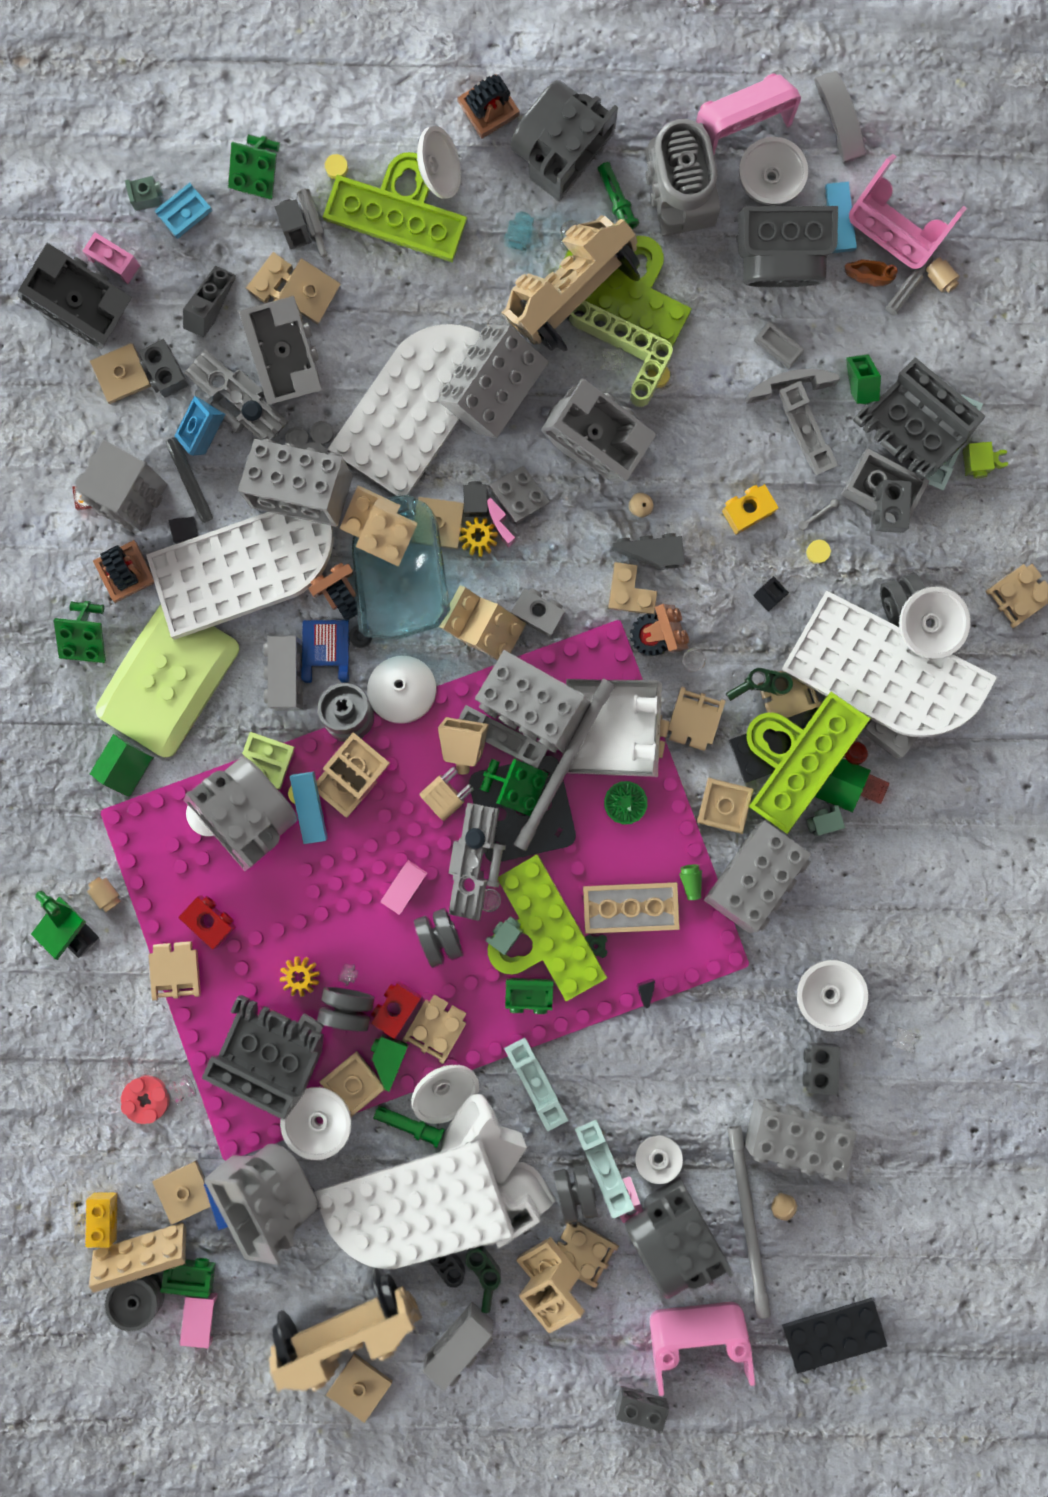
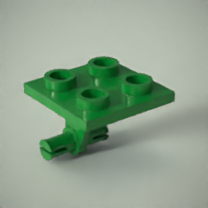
[228,134,280,200]
[53,601,106,663]
[480,759,549,816]
[31,891,86,960]

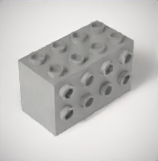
[438,324,549,438]
[238,438,353,527]
[75,439,168,532]
[475,650,591,753]
[704,820,811,933]
[744,1098,857,1181]

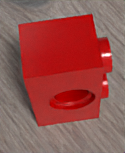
[178,896,236,950]
[370,981,422,1039]

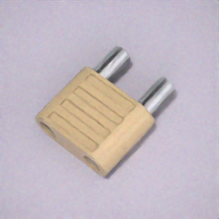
[420,767,474,821]

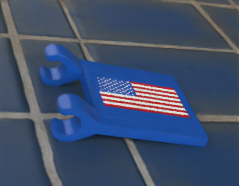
[301,620,349,683]

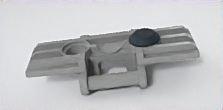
[184,349,288,440]
[448,803,506,921]

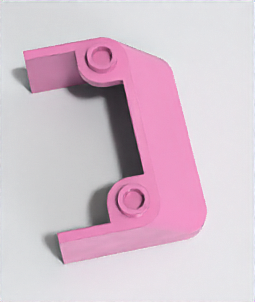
[696,73,801,154]
[849,154,967,269]
[650,1302,755,1396]

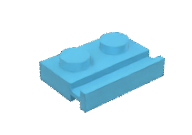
[155,183,212,239]

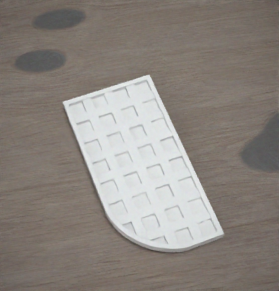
[327,324,480,502]
[146,512,333,640]
[781,591,997,737]
[314,1140,514,1270]

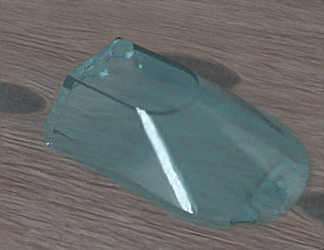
[352,495,450,640]

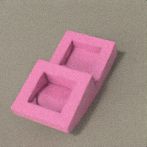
[487,497,515,548]
[380,860,427,915]

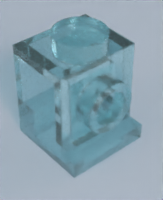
[504,211,534,252]

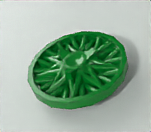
[604,781,647,824]

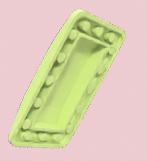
[96,605,240,758]

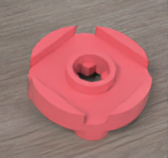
[121,1075,170,1124]

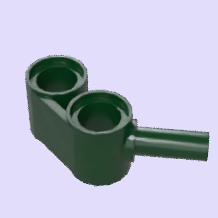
[726,668,793,701]
[466,1245,501,1314]

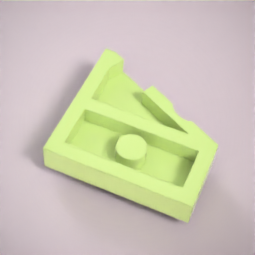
[242,732,295,790]

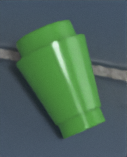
[679,864,702,900]

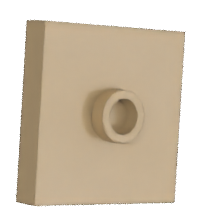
[278,258,341,324]
[90,343,151,404]
[412,497,464,549]
[697,778,754,834]
[320,1051,385,1117]
[152,1160,211,1225]
[326,1353,392,1423]

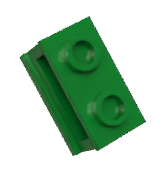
[505,978,553,1014]
[160,1257,216,1298]

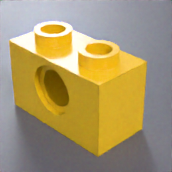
[722,484,779,535]
[85,1192,118,1247]

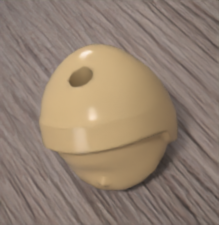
[629,493,654,518]
[771,1193,797,1221]

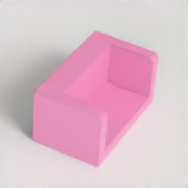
[83,232,140,284]
[180,1292,218,1348]

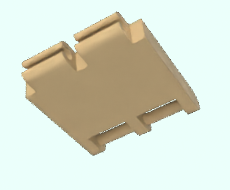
[985,563,1048,628]
[757,671,822,718]
[668,686,725,751]
[148,941,201,1001]
[402,995,467,1064]
[557,1222,619,1288]

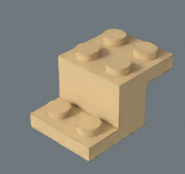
[339,486,418,567]
[438,585,526,660]
[316,732,390,818]
[516,1237,585,1333]

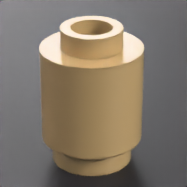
[926,257,960,293]
[87,877,121,913]

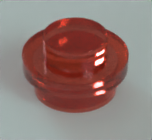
[844,742,868,765]

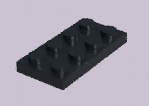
[728,708,817,783]
[782,1298,888,1374]

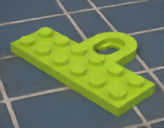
[323,152,467,263]
[559,236,692,347]
[747,691,871,834]
[488,854,608,1001]

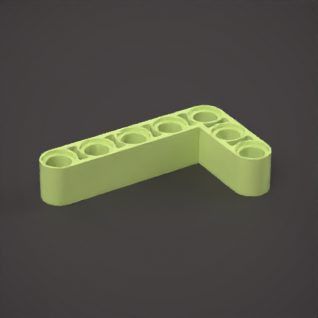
[569,300,673,407]

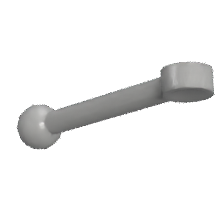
[798,499,839,531]

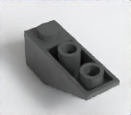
[183,265,236,338]
[611,533,685,569]

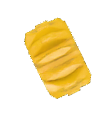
[459,517,498,557]
[279,956,320,997]

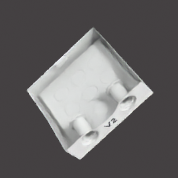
[563,679,662,777]

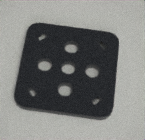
[469,756,576,862]

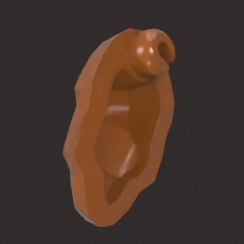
[844,259,898,287]

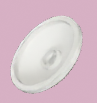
[417,126,461,199]
[739,137,808,206]
[900,587,970,658]
[367,656,437,724]
[797,960,868,1031]
[411,1065,479,1124]
[280,1087,352,1160]

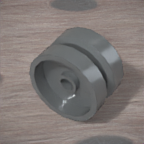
[880,572,930,628]
[317,683,374,742]
[414,908,463,968]
[317,987,375,1031]
[554,1164,598,1224]
[104,1274,165,1332]

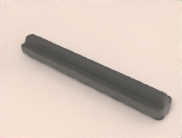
[165,437,213,523]

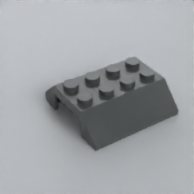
[853,357,985,481]
[202,994,324,1120]

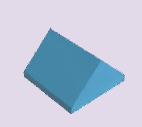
[175,396,226,456]

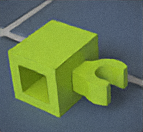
[962,442,1008,479]

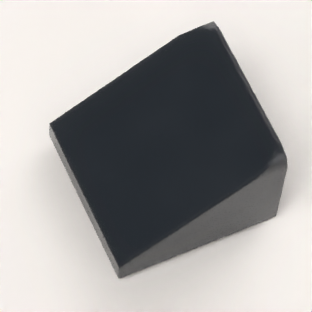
[168,517,198,544]
[753,576,789,611]
[68,923,99,958]
[637,979,655,1009]

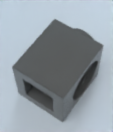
[463,481,488,517]

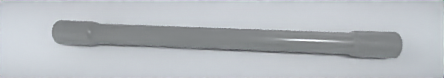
[514,679,615,851]
[727,1126,771,1319]

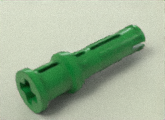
[597,162,639,230]
[373,1105,445,1149]

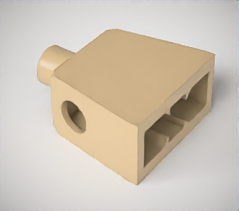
[438,717,488,775]

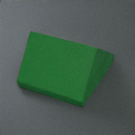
[90,734,154,797]
[815,758,871,813]

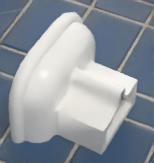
[441,1094,527,1184]
[484,1162,556,1248]

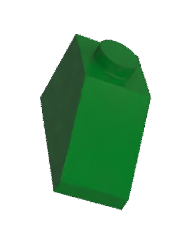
[846,354,881,404]
[371,1034,409,1092]

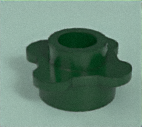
[585,934,607,958]

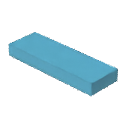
[825,181,857,253]
[290,771,328,844]

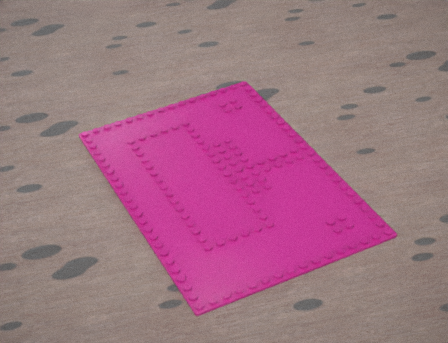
[101,620,749,1161]

